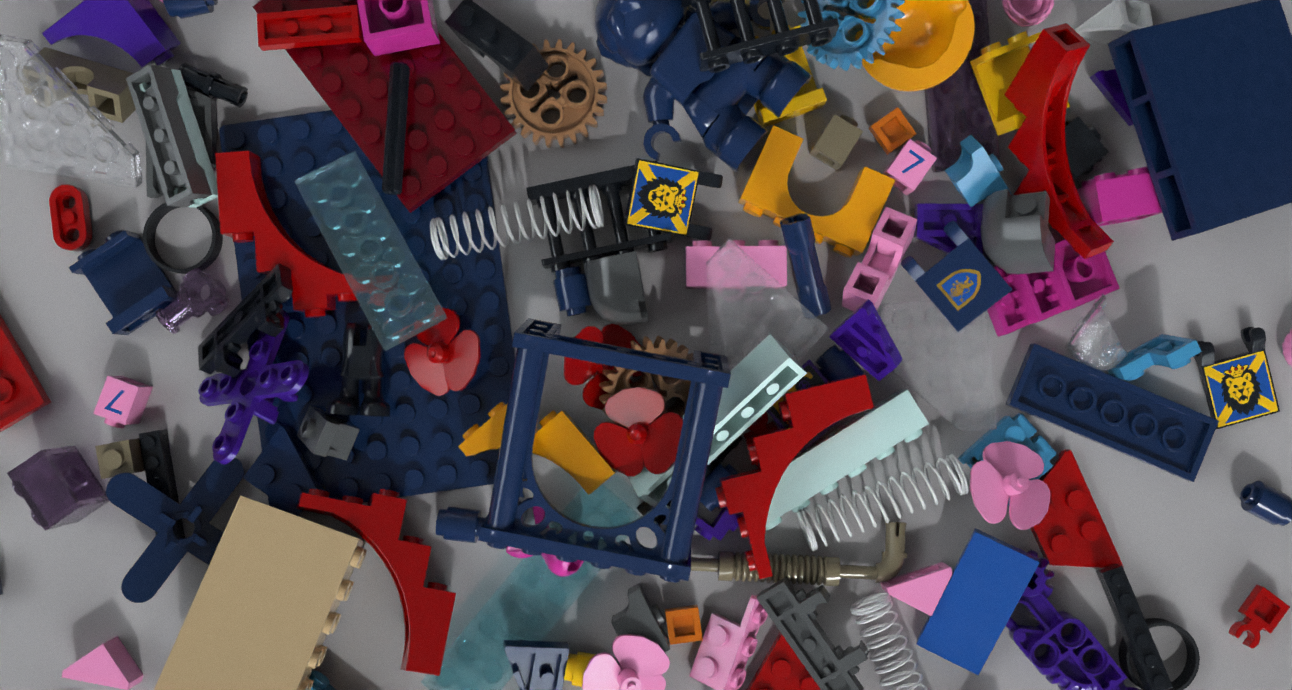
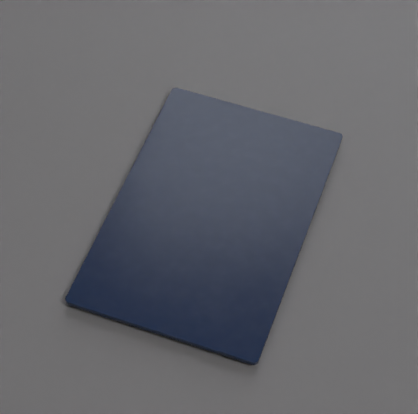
[219,110,527,513]

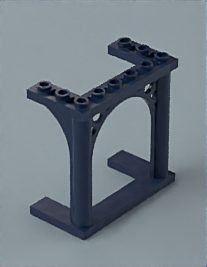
[478,318,731,582]

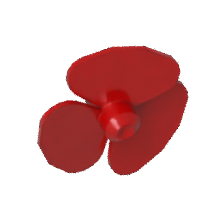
[404,307,480,396]
[564,323,641,410]
[594,387,683,476]

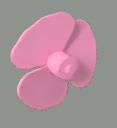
[970,441,1051,530]
[582,634,670,690]

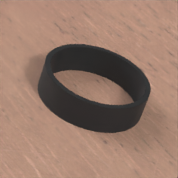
[143,203,223,274]
[1118,618,1200,690]

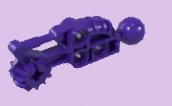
[1006,548,1141,690]

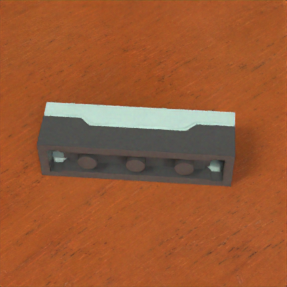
[126,64,218,208]

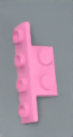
[689,595,768,690]

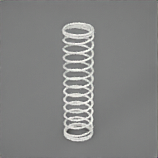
[430,184,604,260]
[797,454,969,551]
[850,593,928,690]

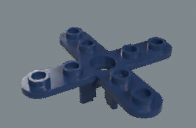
[106,458,244,603]

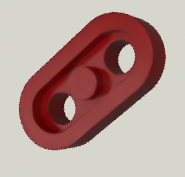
[49,184,92,252]

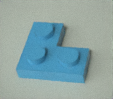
[1105,334,1202,381]

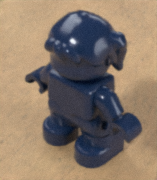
[595,0,812,172]

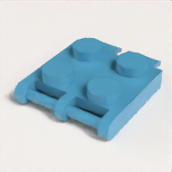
[958,413,1057,507]

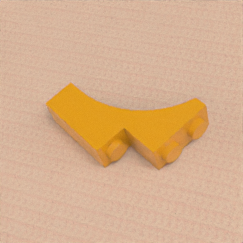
[458,401,617,495]

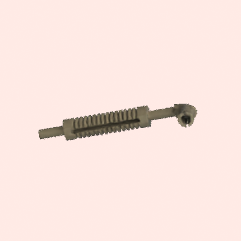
[691,521,907,586]

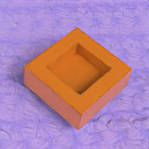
[868,107,917,155]
[665,605,703,645]

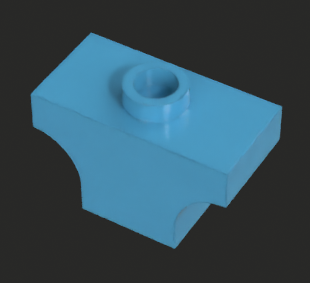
[945,135,1012,207]

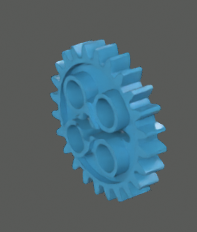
[798,0,905,71]

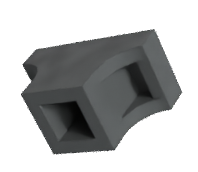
[297,405,360,461]
[611,583,670,652]

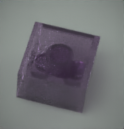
[7,446,109,531]

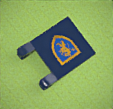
[901,221,1012,332]

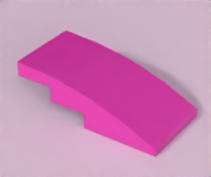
[987,239,1120,337]

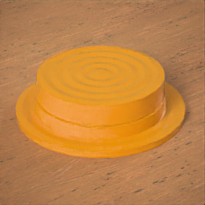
[855,0,975,92]

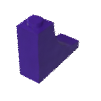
[42,0,181,68]

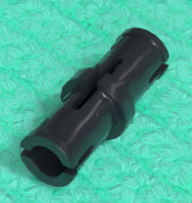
[178,63,248,108]

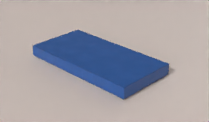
[916,528,1040,675]

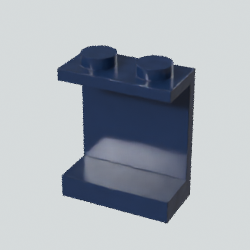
[69,230,182,335]

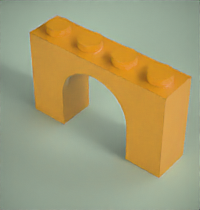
[738,125,895,258]

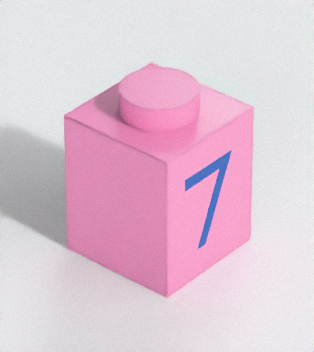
[883,139,937,195]
[93,376,153,428]

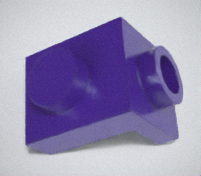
[694,507,742,541]

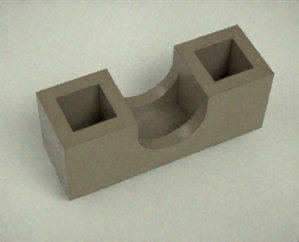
[22,47,136,123]

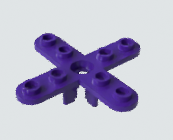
[198,309,309,464]

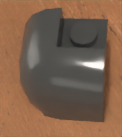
[980,189,1055,274]
[584,251,649,326]

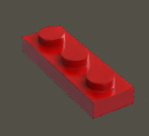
[257,5,363,51]

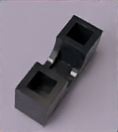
[445,0,549,91]

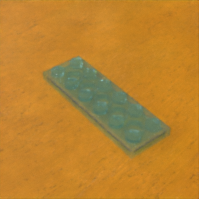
[294,151,447,351]

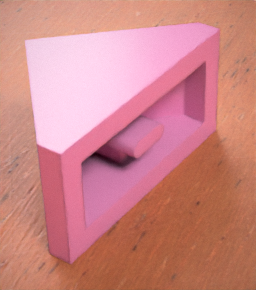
[880,562,953,616]
[62,636,143,690]

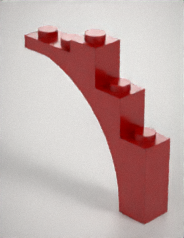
[1004,23,1114,259]
[215,151,401,317]
[715,374,874,579]
[296,489,456,676]

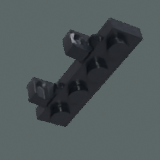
[198,263,293,379]

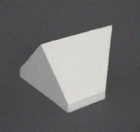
[1075,0,1153,45]

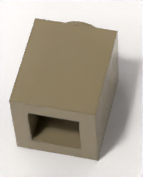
[809,114,863,171]
[95,438,145,479]

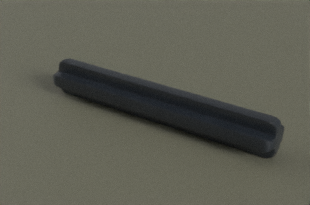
[382,62,410,195]

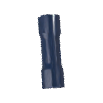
[780,213,832,318]

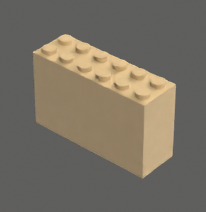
[154,495,367,690]

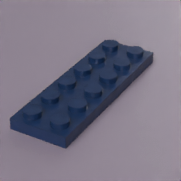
[1006,343,1219,482]

